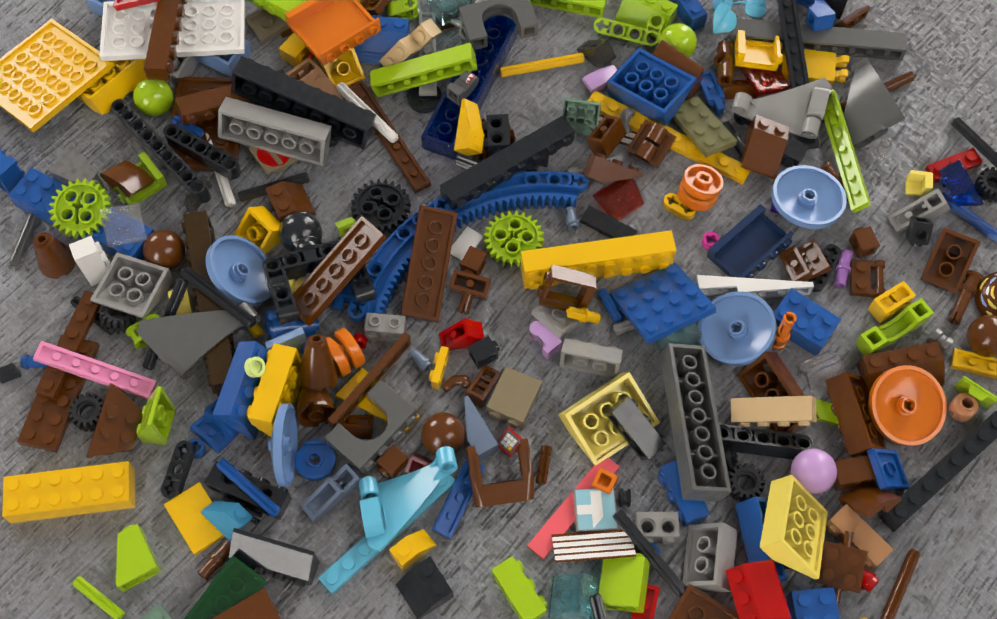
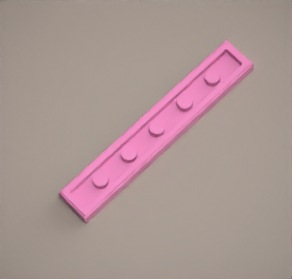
[33,341,157,400]

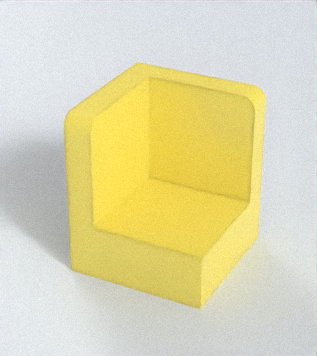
[905,170,933,197]

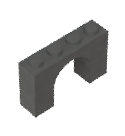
[459,0,538,50]
[325,380,417,475]

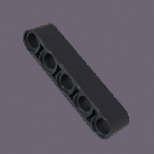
[163,124,241,180]
[719,424,813,460]

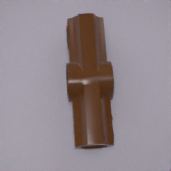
[713,40,736,86]

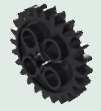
[351,179,411,234]

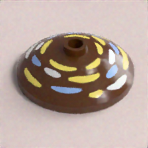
[974,272,997,316]

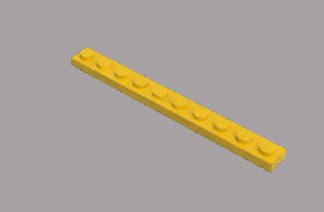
[587,90,751,185]

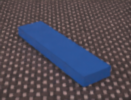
[431,457,485,540]

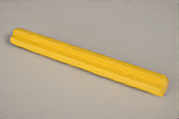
[500,52,585,77]

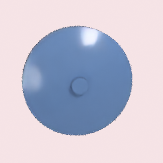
[771,165,847,229]
[206,235,271,306]
[698,292,777,366]
[268,404,298,487]

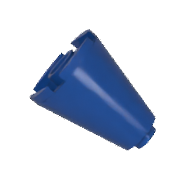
[265,310,319,341]

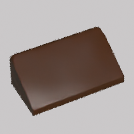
[833,5,870,28]
[721,80,758,99]
[331,415,373,439]

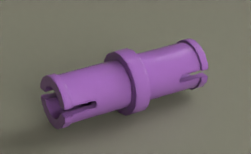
[833,250,853,288]

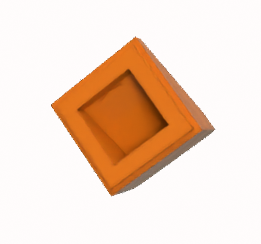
[591,468,619,495]

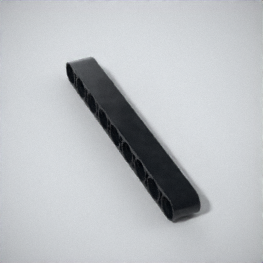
[111,99,212,203]

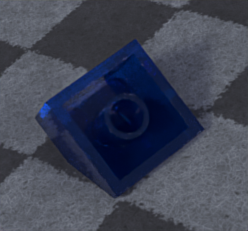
[939,160,984,206]

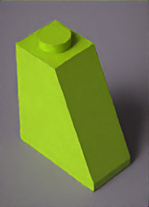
[116,524,162,592]

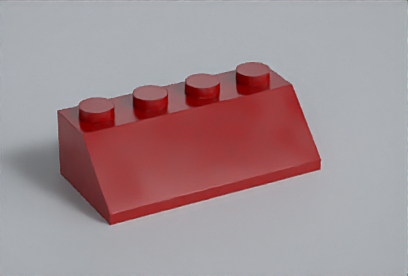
[725,559,792,619]

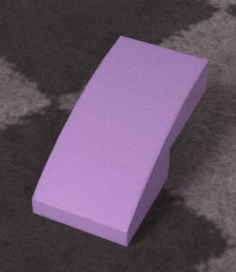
[582,65,617,92]

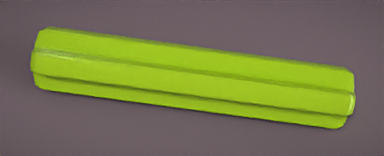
[72,576,125,619]

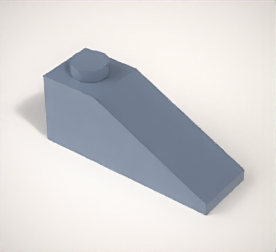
[464,395,498,461]

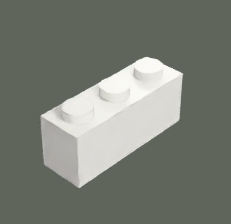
[69,236,111,286]

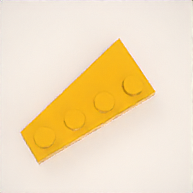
[335,368,420,433]

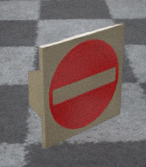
[248,146,298,174]

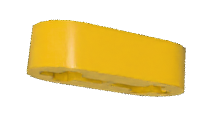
[663,193,696,220]

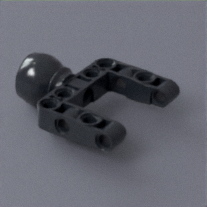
[263,212,376,325]

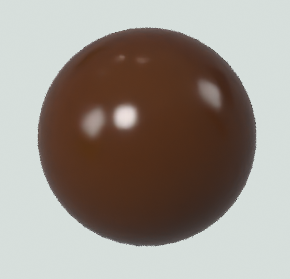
[143,230,186,270]
[966,315,997,357]
[421,412,465,455]

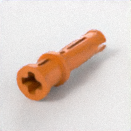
[772,312,797,350]

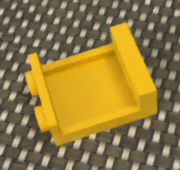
[734,30,783,71]

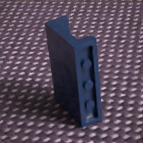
[707,204,794,278]

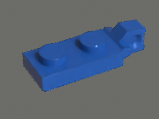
[700,70,725,116]

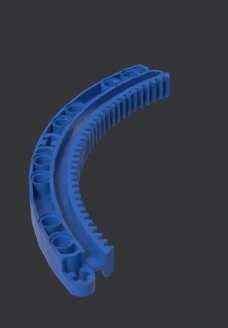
[348,171,588,323]

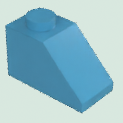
[201,501,253,541]

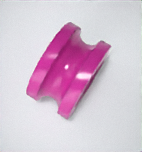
[702,232,720,250]

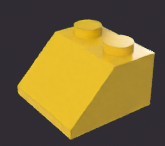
[234,206,281,254]

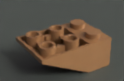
[286,57,345,100]

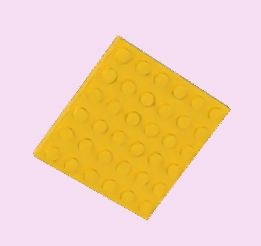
[0,19,116,133]

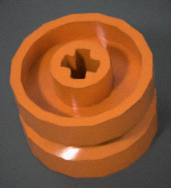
[677,164,724,211]
[326,327,366,378]

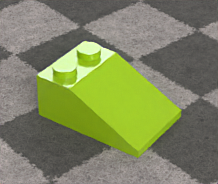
[137,386,176,446]

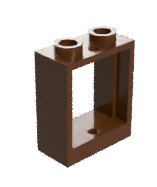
[537,265,596,311]

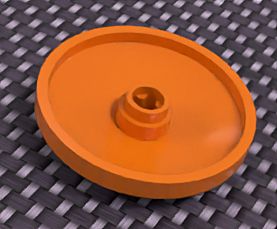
[868,365,947,446]

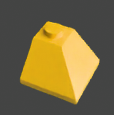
[318,47,365,89]

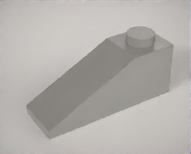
[888,188,951,233]

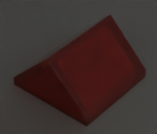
[593,179,644,220]

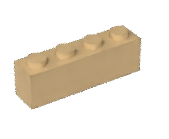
[731,396,817,427]

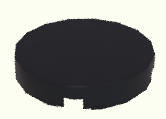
[407,86,442,113]

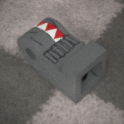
[447,70,479,106]

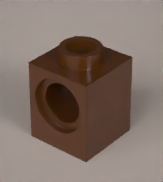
[849,226,880,258]
[460,246,487,276]
[376,444,409,479]

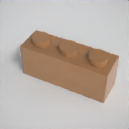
[826,504,894,571]

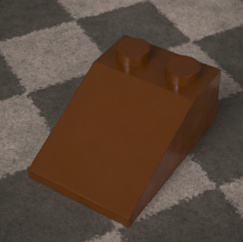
[741,115,789,180]
[920,227,981,294]

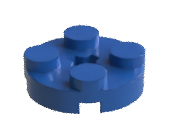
[294,440,336,481]

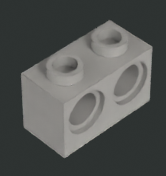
[364,313,407,342]
[634,512,680,545]

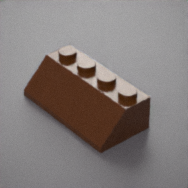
[857,341,945,394]
[737,352,819,433]
[825,372,887,456]

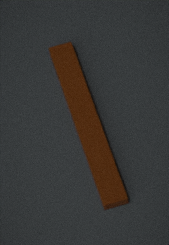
[348,80,431,194]

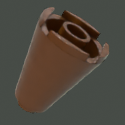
[33,232,76,279]
[298,335,338,392]
[296,383,336,427]

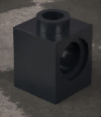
[906,216,934,247]
[468,336,500,369]

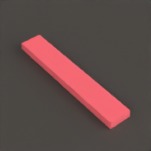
[527,454,620,560]

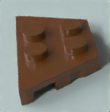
[86,383,143,458]

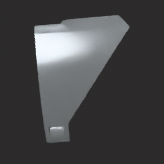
[731,77,832,139]

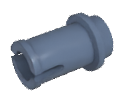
[563,206,580,231]
[408,348,433,372]

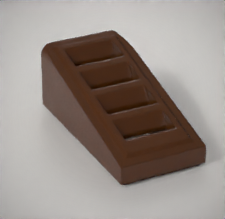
[465,365,501,408]

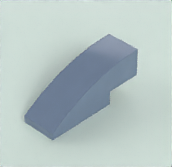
[300,463,363,521]

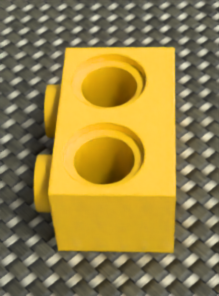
[868,281,916,323]

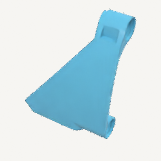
[359,446,458,552]

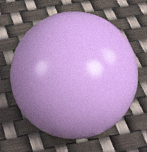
[791,449,837,494]

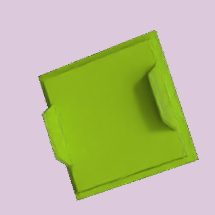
[954,376,997,409]

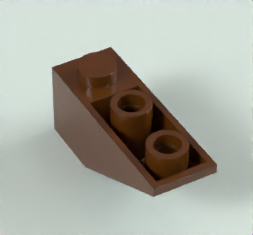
[582,152,644,183]

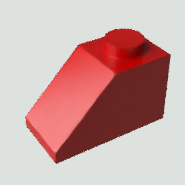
[439,318,484,351]

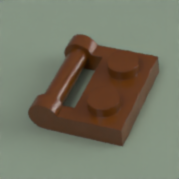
[850,259,886,298]

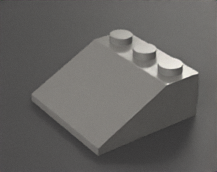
[90,252,174,318]

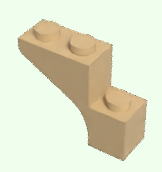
[380,18,442,67]

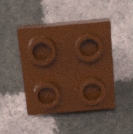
[627,119,677,169]

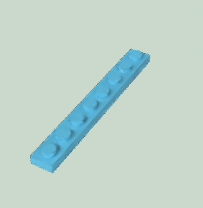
[318,475,455,595]

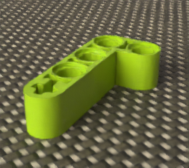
[593,13,665,46]

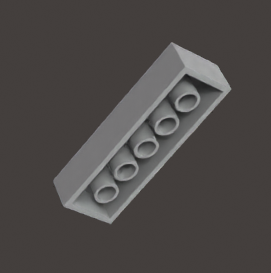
[218,97,332,166]

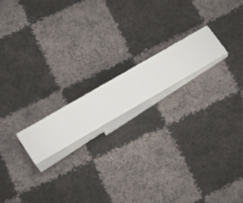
[694,275,814,299]

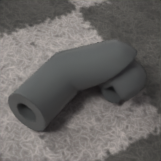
[620,108,635,134]

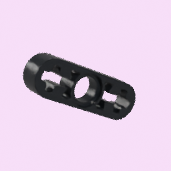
[807,244,841,292]
[161,440,196,499]

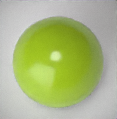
[658,23,697,58]
[133,78,173,117]

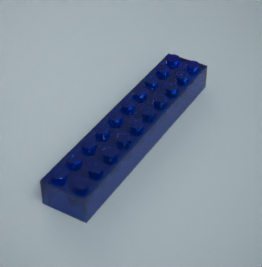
[421,15,519,160]

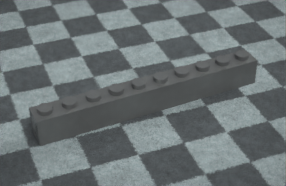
[730,18,907,61]

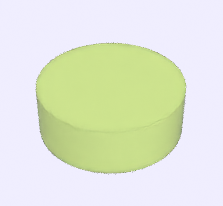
[244,357,266,378]

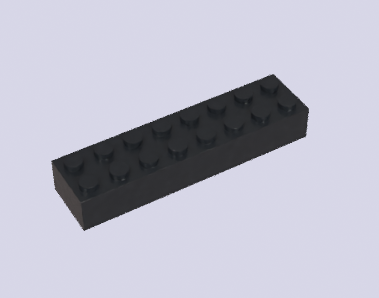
[231,56,376,150]

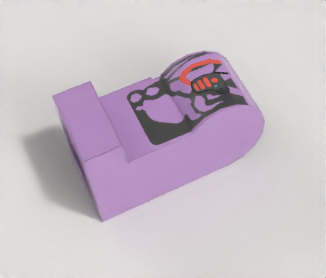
[529,321,562,360]

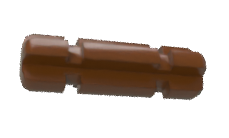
[536,445,552,485]

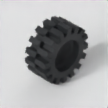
[974,167,997,203]
[99,305,136,334]
[68,393,104,432]
[729,463,766,502]

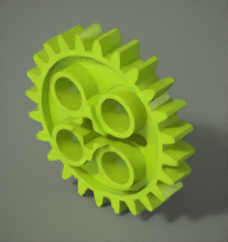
[48,178,113,239]
[484,210,544,268]

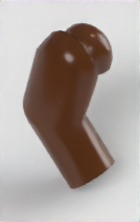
[441,375,471,393]

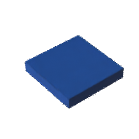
[867,448,909,491]

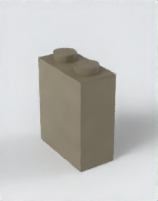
[486,366,542,429]

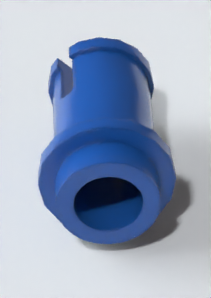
[20,354,47,370]

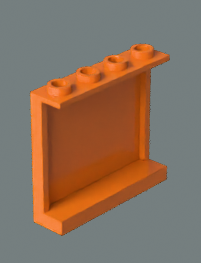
[285,0,381,66]

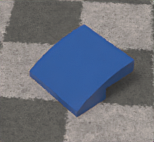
[190,399,240,454]

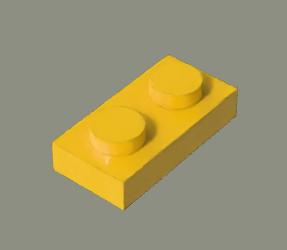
[429,346,449,390]

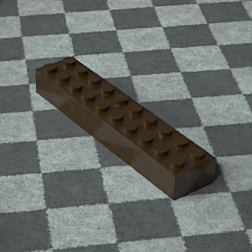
[181,210,235,398]

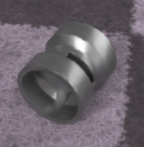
[926,328,954,354]

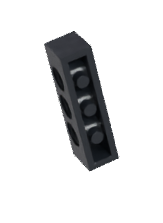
[204,461,292,520]

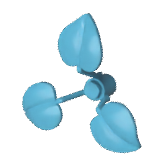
[712,0,767,34]

